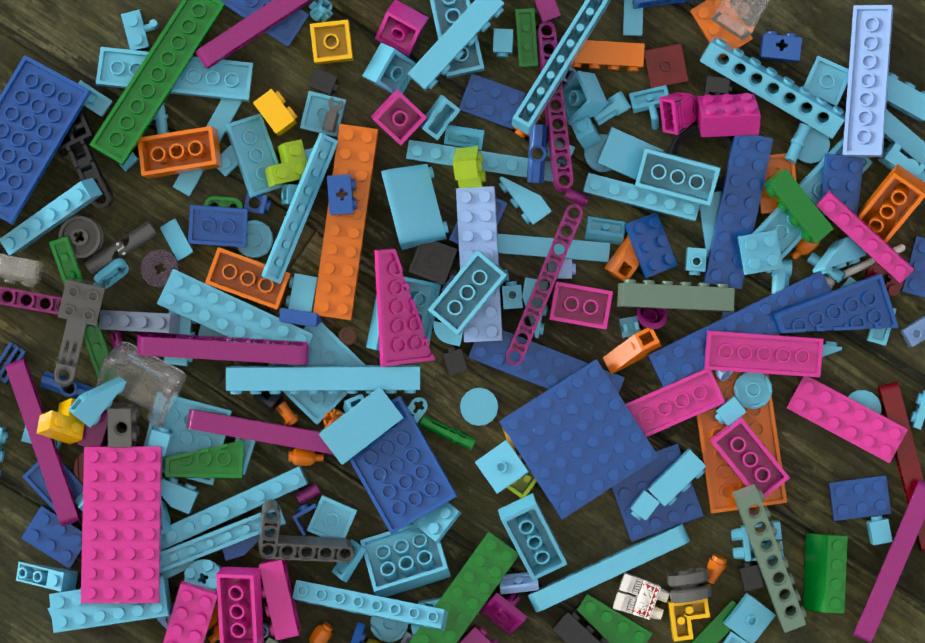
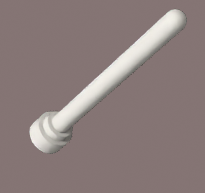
[824,244,905,289]

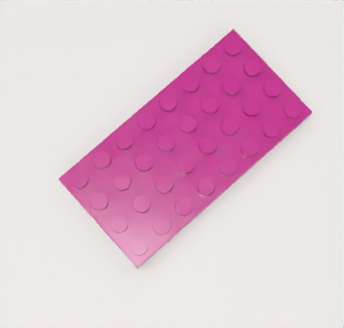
[81,446,162,603]

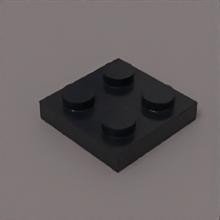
[408,241,458,285]

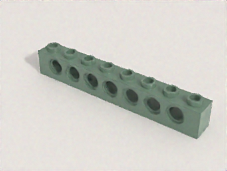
[732,484,807,633]

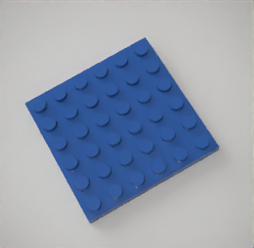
[499,359,659,520]

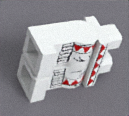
[612,572,670,620]

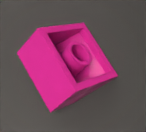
[375,0,429,57]

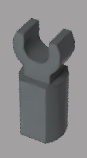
[322,97,343,133]

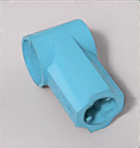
[593,91,631,126]
[771,259,792,294]

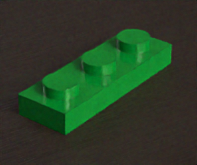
[515,8,538,68]

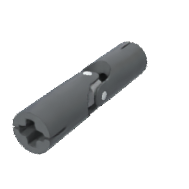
[84,220,158,276]

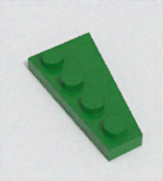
[165,440,244,479]
[577,593,652,643]

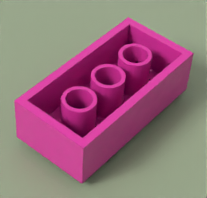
[709,417,790,498]
[259,559,301,640]
[216,567,264,643]

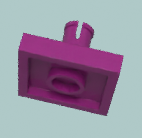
[480,593,527,635]

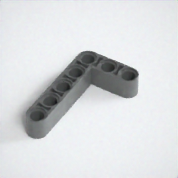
[258,500,354,562]

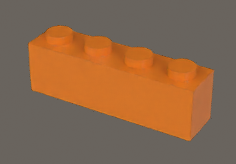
[571,40,645,72]

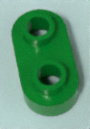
[204,196,243,208]

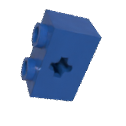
[759,31,802,63]
[327,174,357,216]

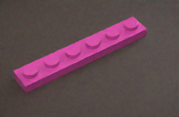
[816,190,914,283]

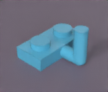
[121,9,160,51]
[629,85,669,130]

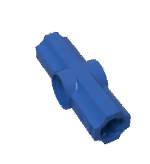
[527,124,547,183]
[40,371,94,399]

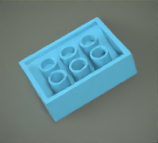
[366,277,441,351]
[360,524,451,597]

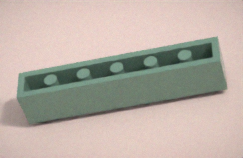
[617,279,735,312]

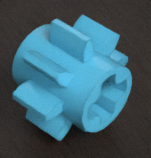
[309,0,333,22]

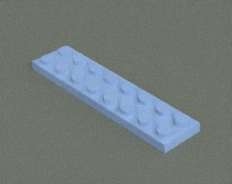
[843,5,893,157]
[456,186,503,342]

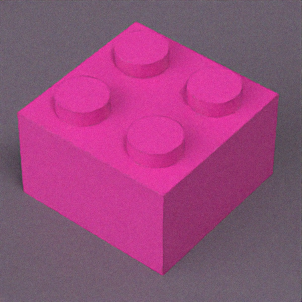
[371,89,427,145]

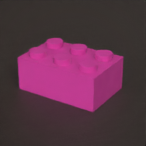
[696,93,761,137]
[549,282,613,330]

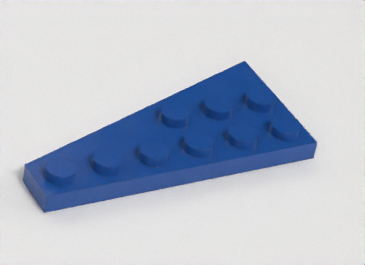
[774,273,899,333]

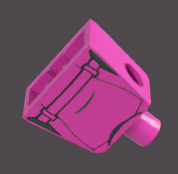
[659,92,697,135]

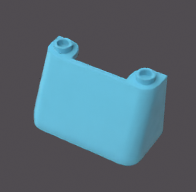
[381,164,449,250]

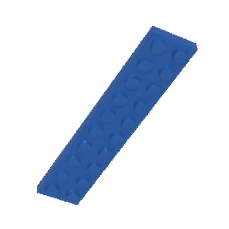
[648,271,832,387]

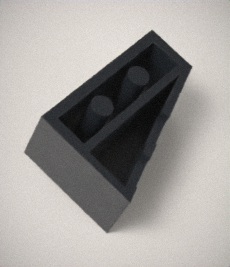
[552,610,609,643]

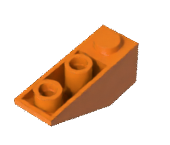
[604,235,639,282]
[603,328,662,374]

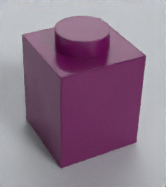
[534,0,561,23]

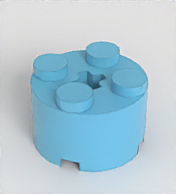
[184,559,222,592]

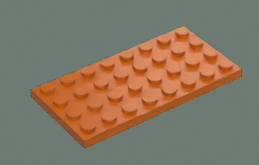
[696,370,787,514]

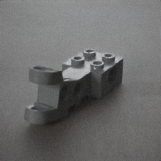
[54,276,106,387]
[107,402,140,447]

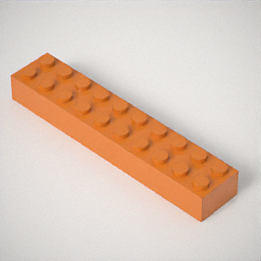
[313,124,379,320]

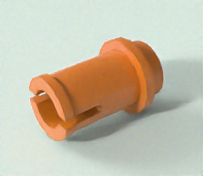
[276,401,298,426]

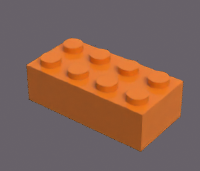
[138,126,222,179]
[857,164,925,243]
[205,247,292,310]

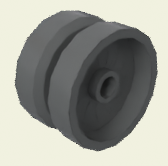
[58,216,105,259]
[666,568,713,603]

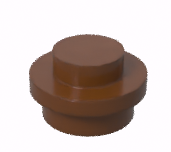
[338,326,358,345]

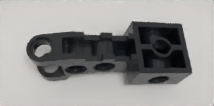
[57,108,114,208]

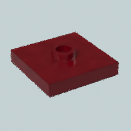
[644,44,688,89]

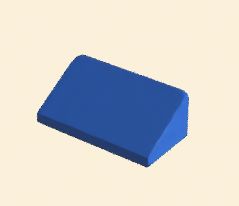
[279,308,322,327]

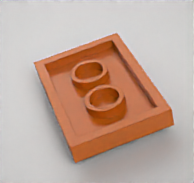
[689,0,753,59]
[759,153,797,214]

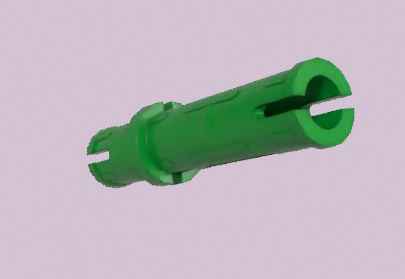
[419,415,476,450]

